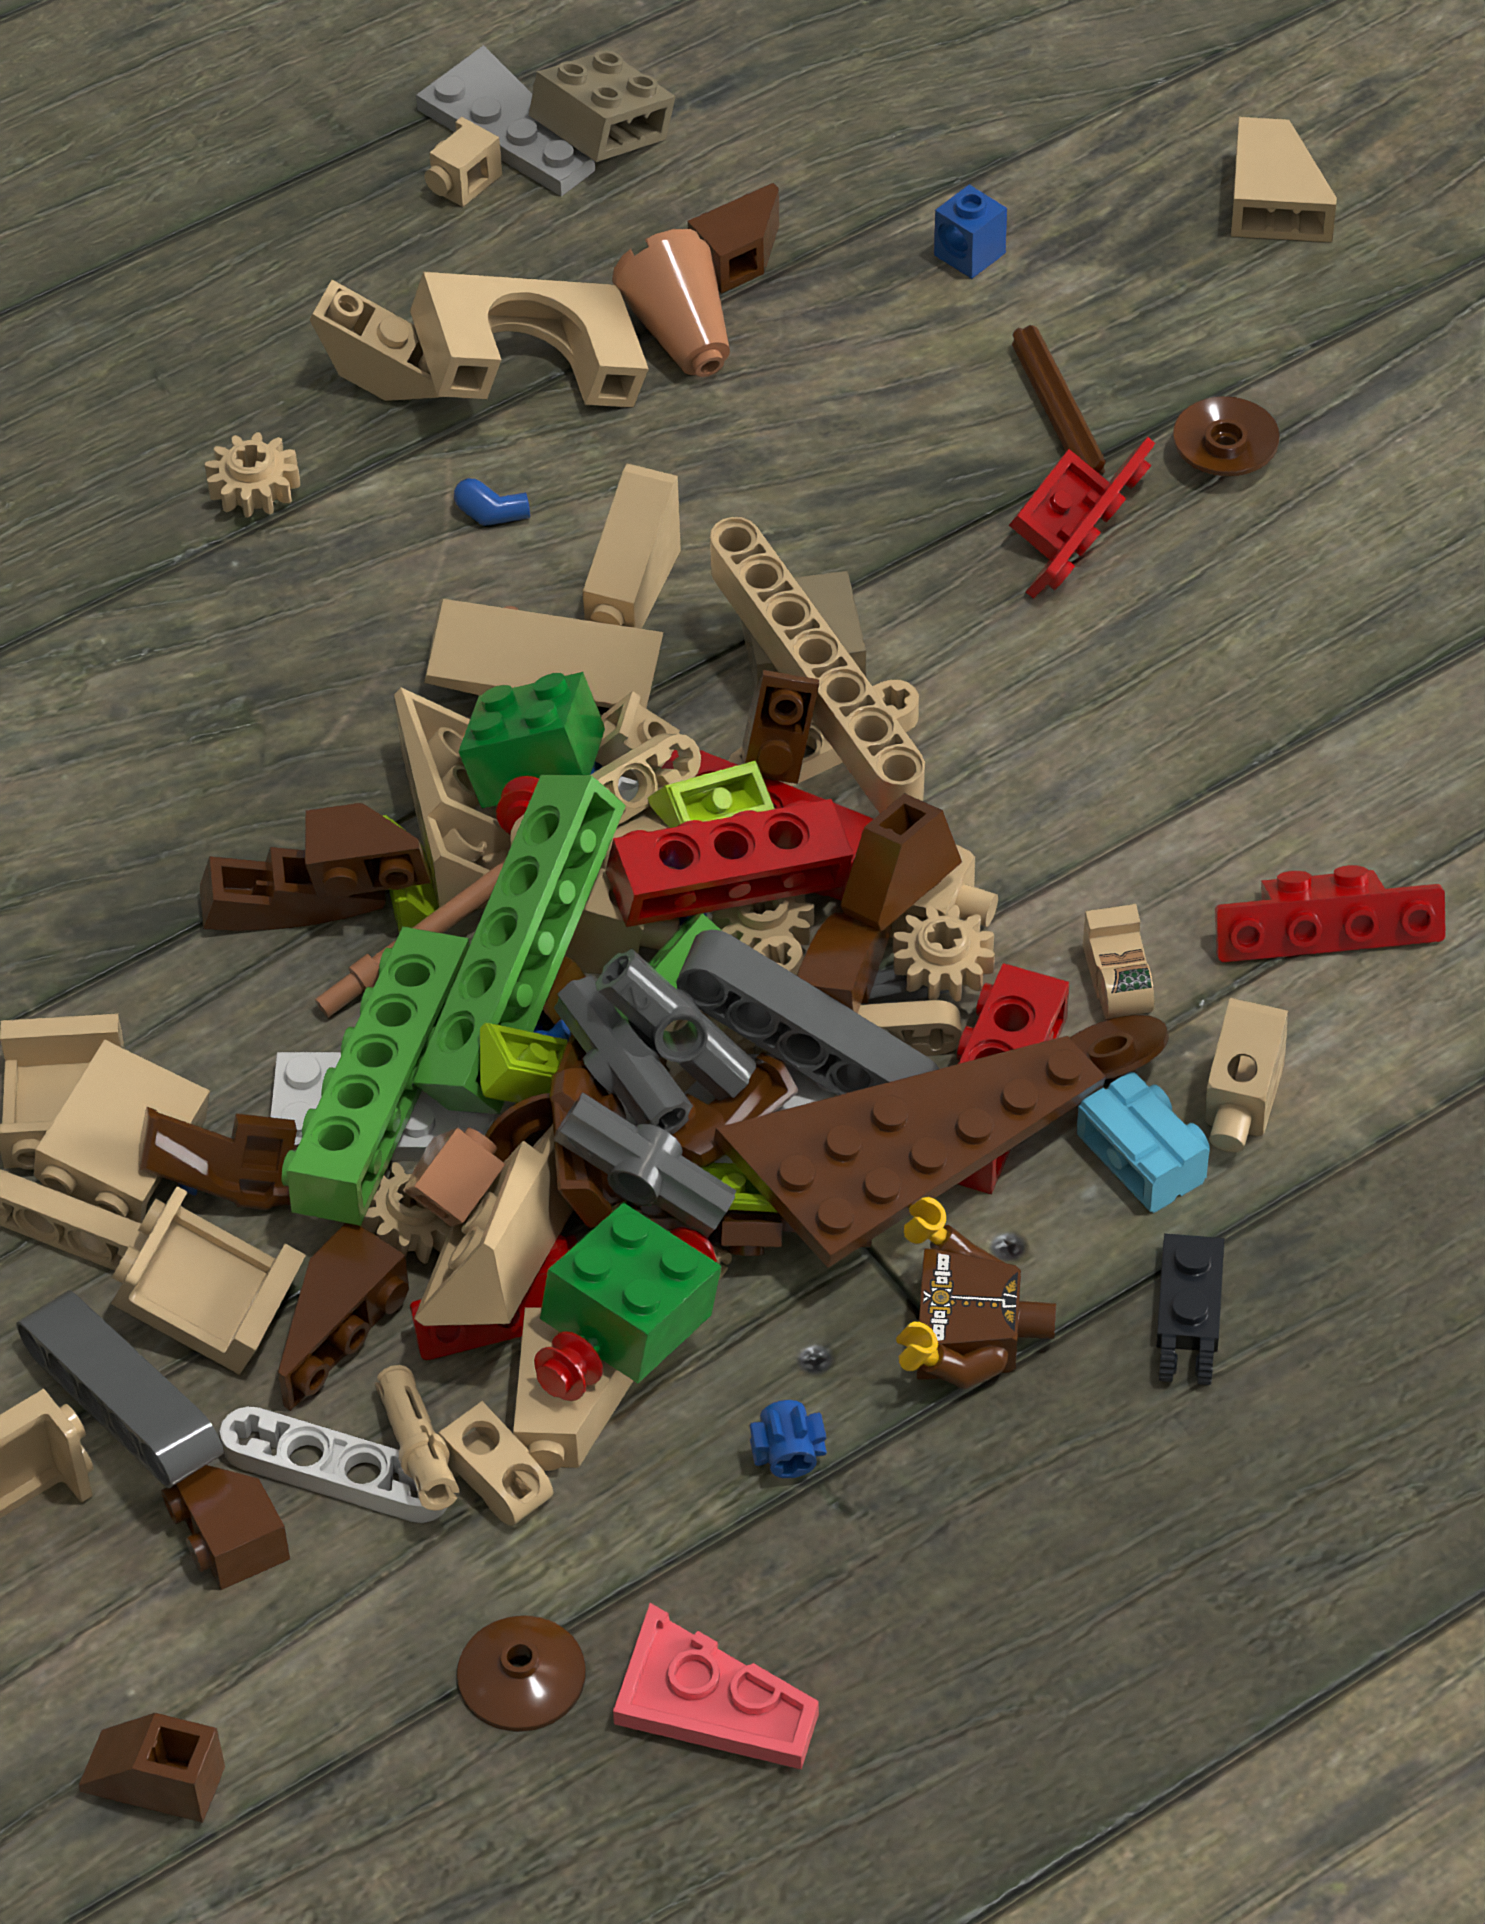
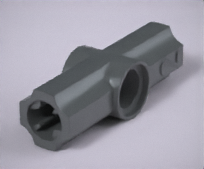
[595,949,756,1101]
[554,975,693,1134]
[553,1092,736,1238]

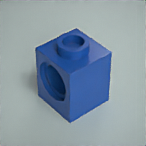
[934,185,1007,279]

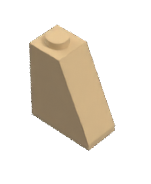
[1231,117,1337,242]
[583,464,681,629]
[513,1307,633,1471]

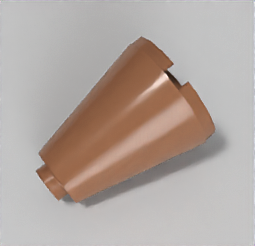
[612,229,730,377]

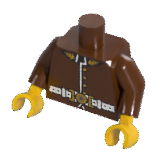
[896,1197,1056,1389]

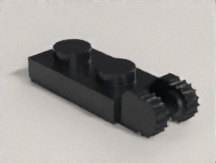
[1156,1233,1225,1385]

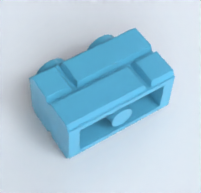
[1077,1072,1210,1213]

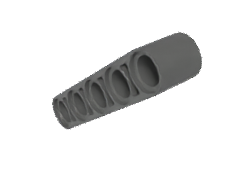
[676,929,939,1095]
[16,1290,224,1488]

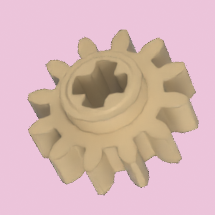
[205,432,300,517]
[712,894,814,948]
[893,905,995,1002]
[361,1162,451,1264]

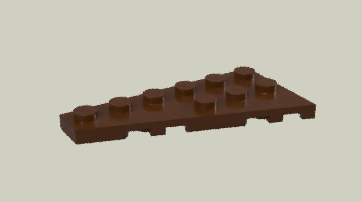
[714,1036,1106,1268]

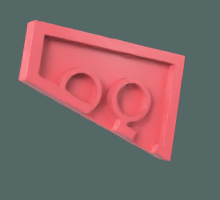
[613,1603,819,1770]

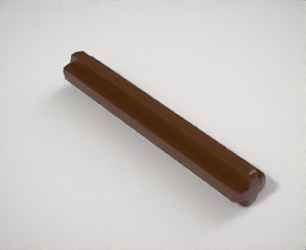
[1012,325,1106,476]

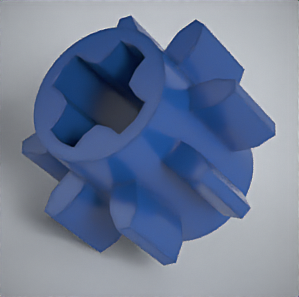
[749,1400,827,1478]

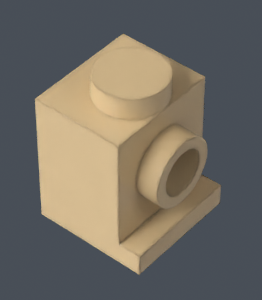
[425,117,502,207]
[595,691,680,781]

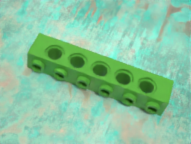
[413,775,626,1114]
[282,927,470,1226]

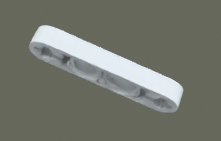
[220,1406,448,1523]

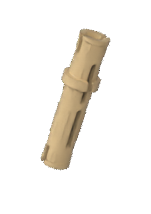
[375,1365,459,1511]

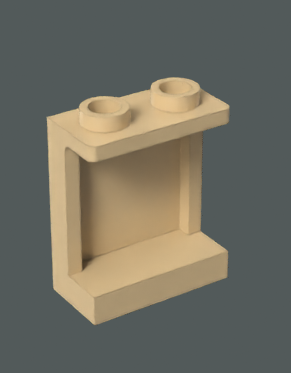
[0,1014,125,1169]
[34,1039,210,1223]
[111,1186,306,1375]
[0,1389,94,1518]

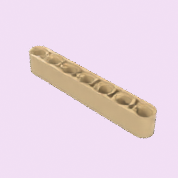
[710,517,925,813]

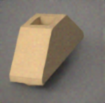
[310,280,441,401]

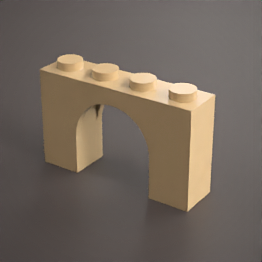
[410,272,649,407]

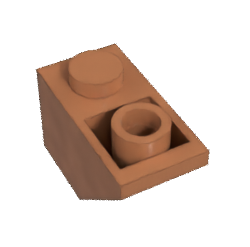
[403,1127,506,1227]

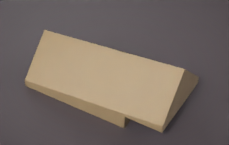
[424,599,664,709]
[394,687,511,910]
[414,1125,573,1326]

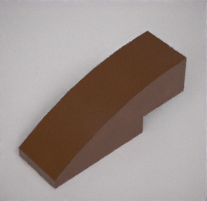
[199,847,386,931]
[797,912,892,1013]

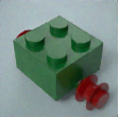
[458,672,605,835]
[534,1203,722,1401]

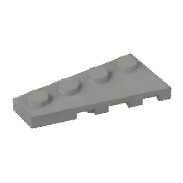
[416,45,595,197]

